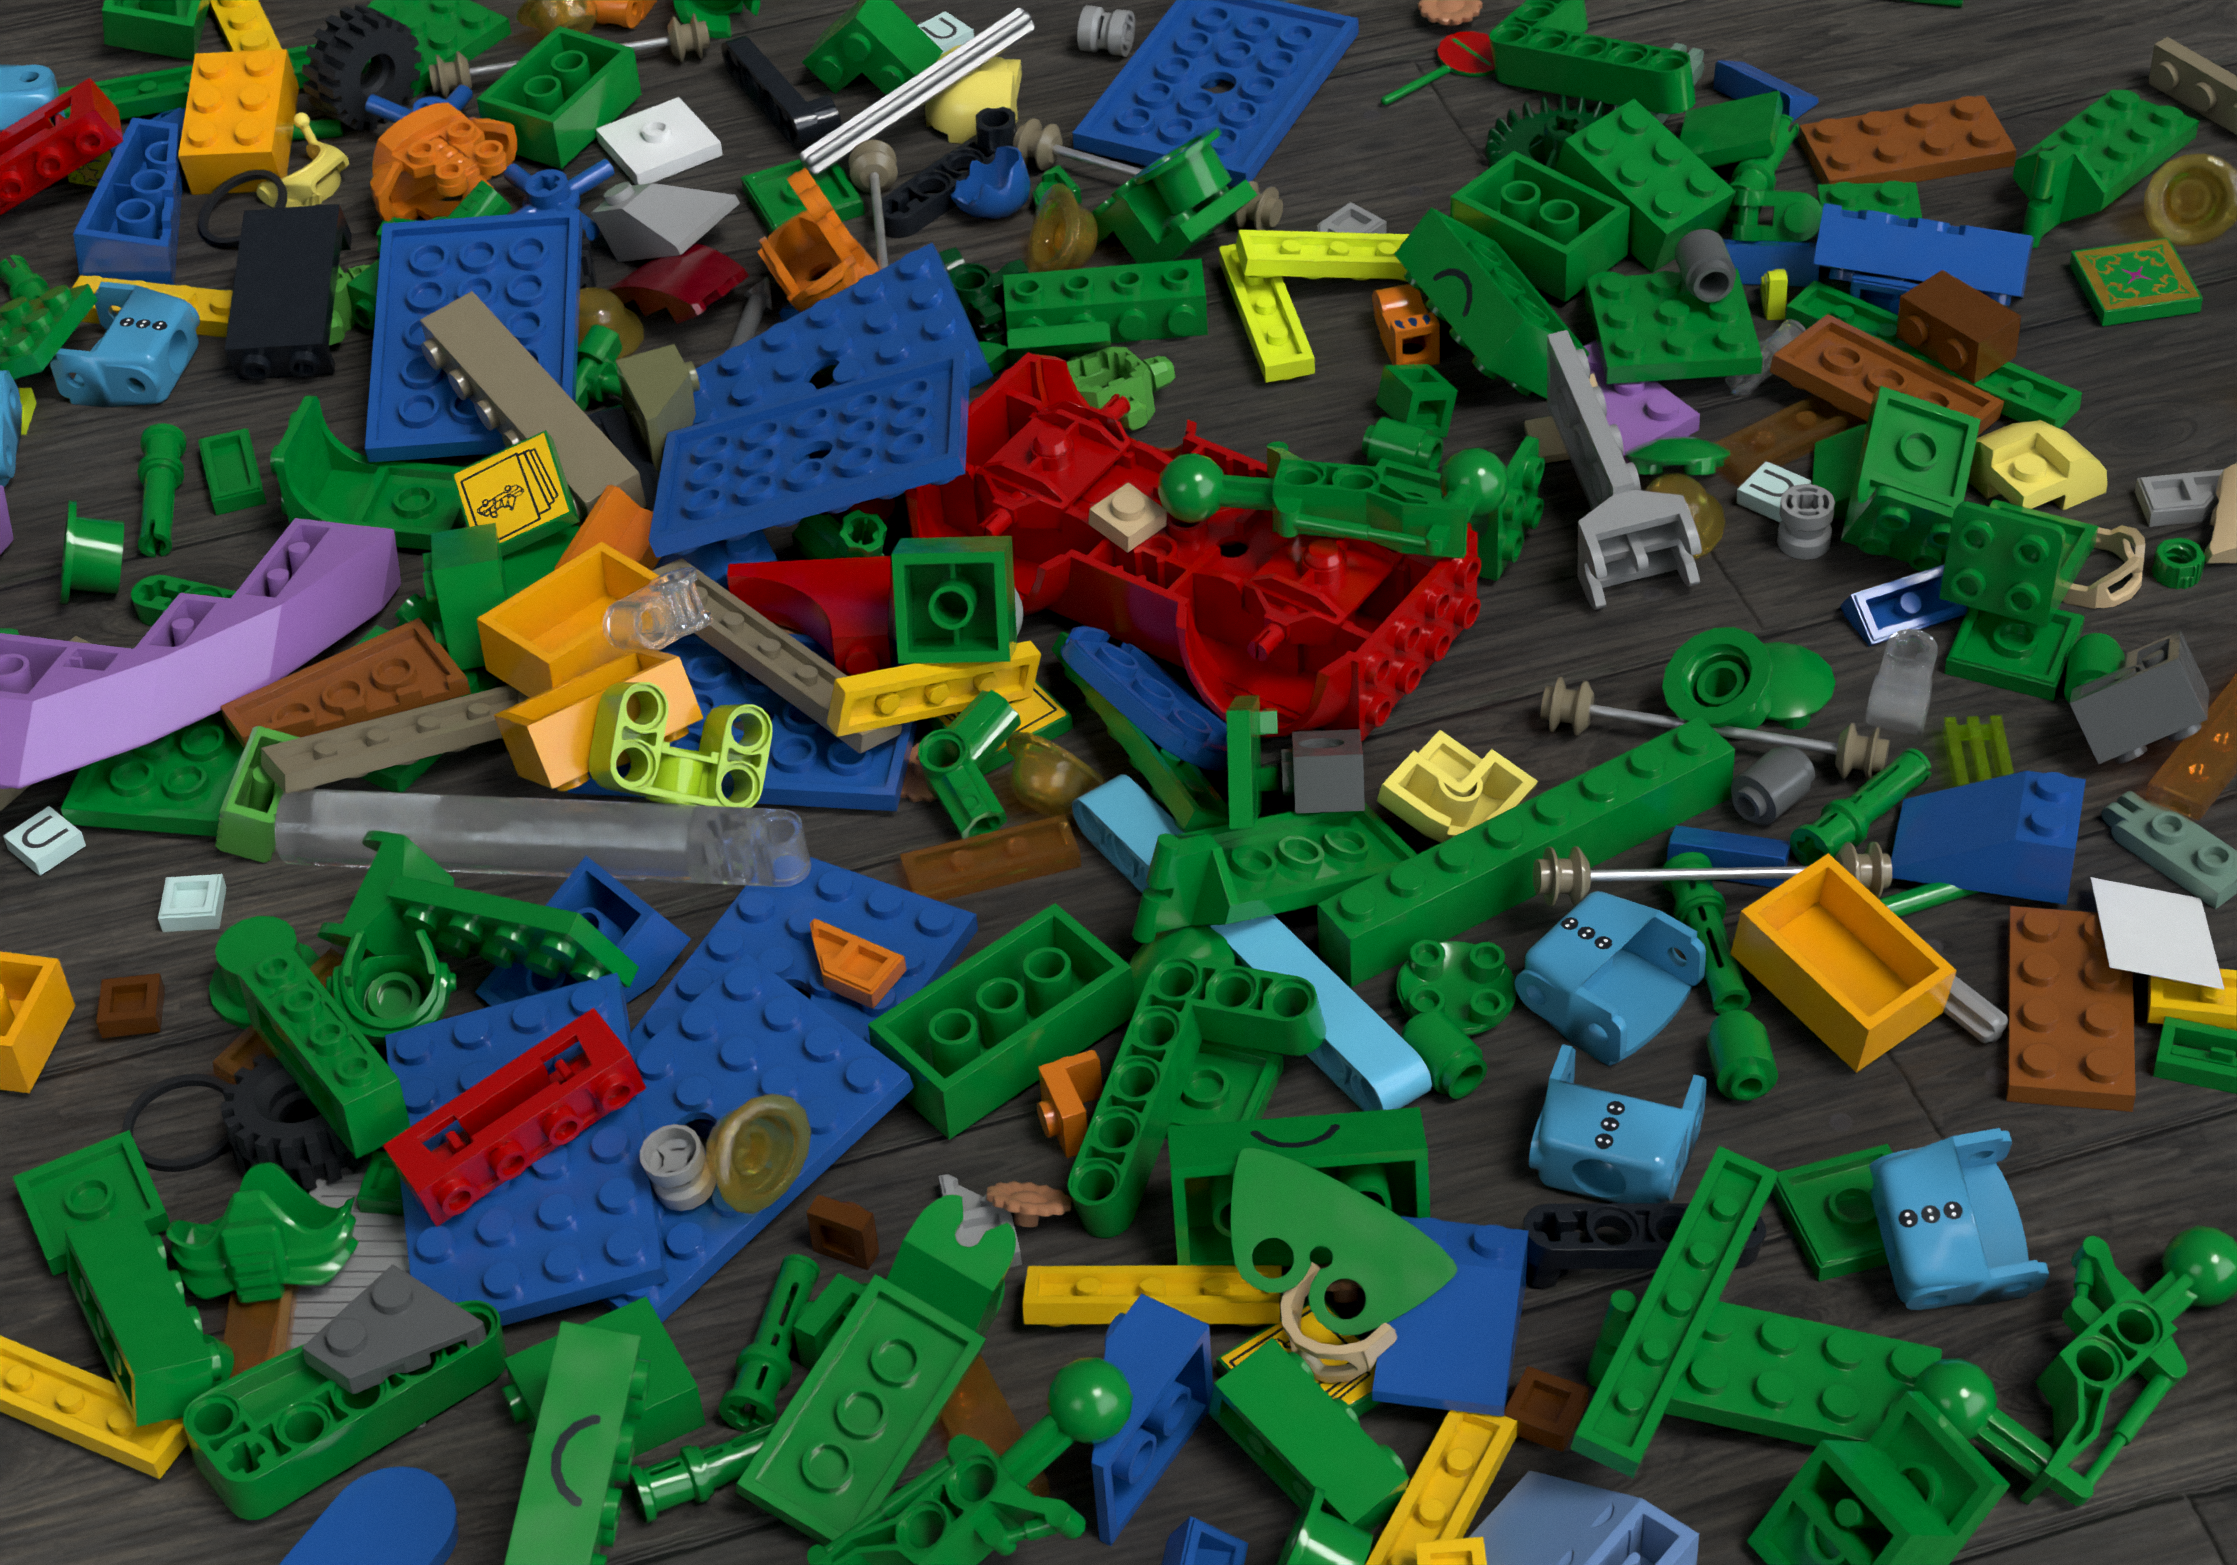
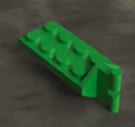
[2013,89,2199,248]
[1132,803,1417,943]
[1585,1290,1942,1446]

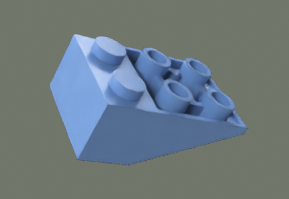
[1469,1470,1699,1565]

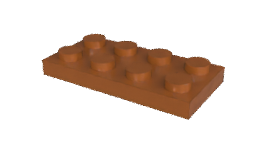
[1798,95,2017,184]
[1769,314,2004,436]
[2006,906,2136,1112]

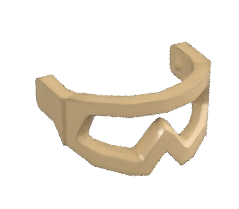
[2063,525,2145,609]
[1280,1263,1397,1383]

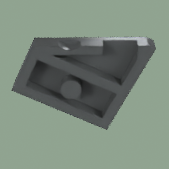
[302,1264,487,1394]

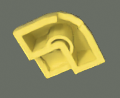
[925,45,1022,144]
[1968,420,2107,510]
[1377,730,1538,843]

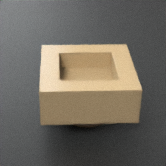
[1089,482,1167,553]

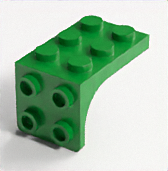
[1841,386,1981,571]
[270,395,465,550]
[1376,436,1545,581]
[1939,500,2099,627]

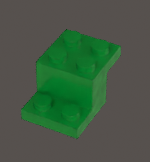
[1081,177,1257,264]
[1747,1391,2010,1565]

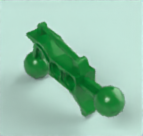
[1158,441,1509,558]
[1912,1225,2237,1506]
[807,1357,1134,1565]

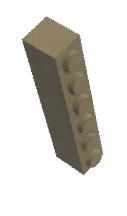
[420,291,646,524]

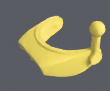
[256,112,349,208]

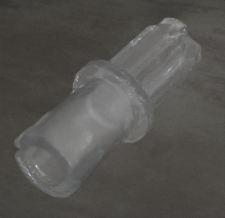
[1725,319,1806,396]

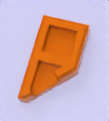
[810,918,906,1009]

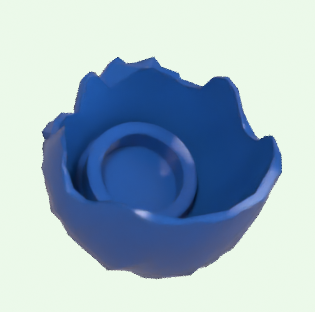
[951,146,1031,219]

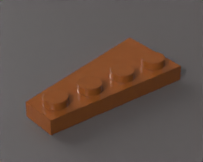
[220,618,471,749]

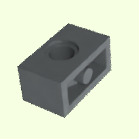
[1281,729,1365,813]

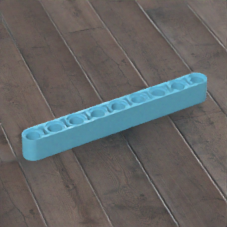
[1072,774,1432,1111]

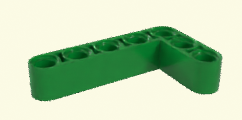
[1489,0,1696,114]
[1067,956,1326,1238]

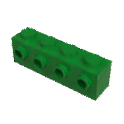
[1003,259,1208,343]
[65,1213,222,1427]

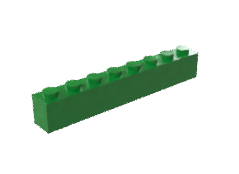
[1317,716,1735,988]

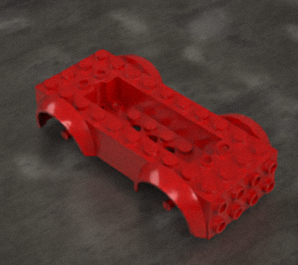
[905,352,1481,742]

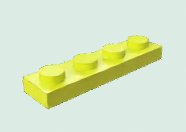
[1235,230,1409,281]
[1219,244,1315,383]

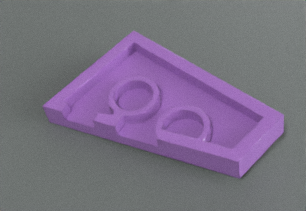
[1584,340,1700,464]

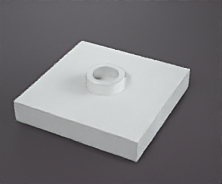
[596,97,723,185]

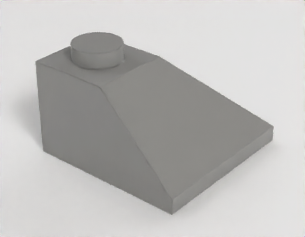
[591,182,740,262]

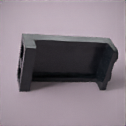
[225,204,352,381]

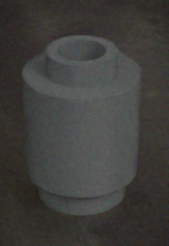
[1674,229,1736,302]
[1731,746,1815,825]

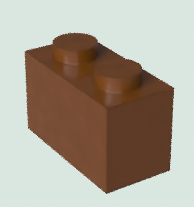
[1896,270,2021,384]

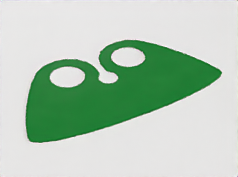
[1231,1148,1458,1336]

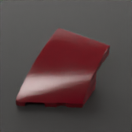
[603,243,749,324]

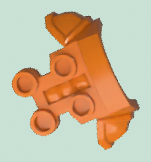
[370,103,517,221]
[758,167,879,313]

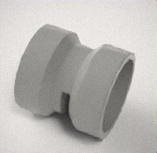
[1077,5,1135,57]
[1777,484,1835,560]
[640,1124,716,1211]

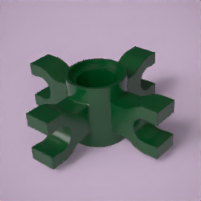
[938,247,1029,344]

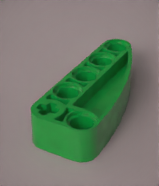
[183,1300,507,1520]

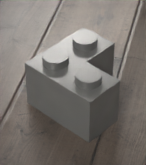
[2070,631,2209,764]

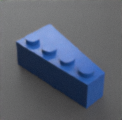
[73,117,184,285]
[1813,203,2034,306]

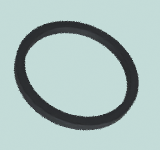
[199,170,288,247]
[122,1074,231,1172]

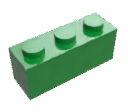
[1208,1338,1410,1533]

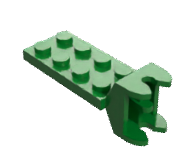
[317,830,639,988]
[736,1194,1016,1546]

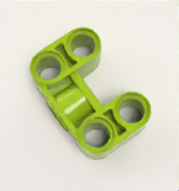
[589,682,772,811]

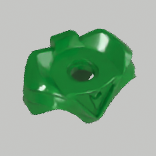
[166,1162,359,1303]

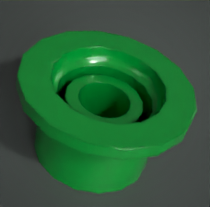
[1133,127,1232,215]
[59,500,124,605]
[1662,627,1773,738]
[209,916,326,1029]
[1275,1486,1373,1565]

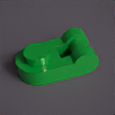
[1732,189,1823,242]

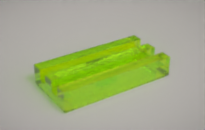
[1942,715,2014,787]

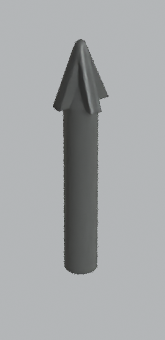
[727,277,772,350]

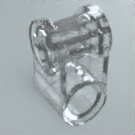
[603,567,714,650]
[1865,629,1938,736]

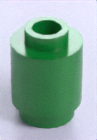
[1362,417,1443,472]
[2064,633,2125,704]
[1706,1010,1778,1100]
[1401,1011,1487,1099]

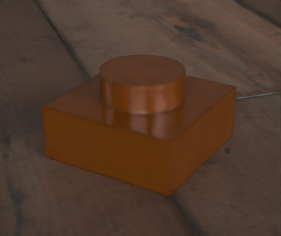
[96,973,165,1038]
[806,1194,880,1270]
[1504,1366,1589,1452]

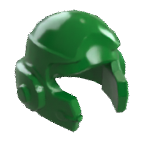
[326,929,457,1046]

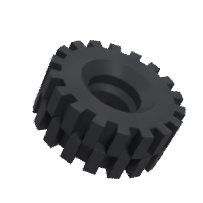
[302,5,422,131]
[221,1053,376,1190]

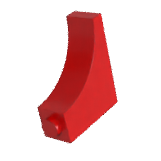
[727,556,895,676]

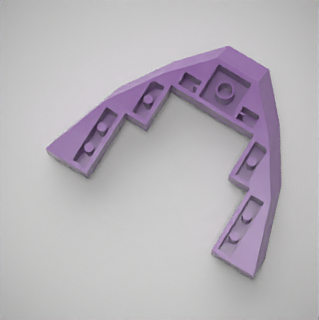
[0,485,401,789]

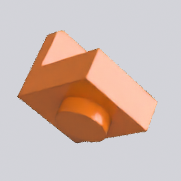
[1037,1050,1103,1158]

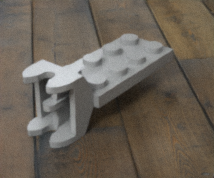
[1547,330,1702,610]

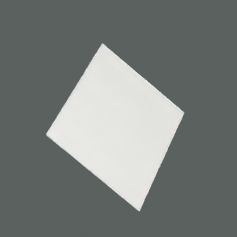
[2091,877,2224,989]

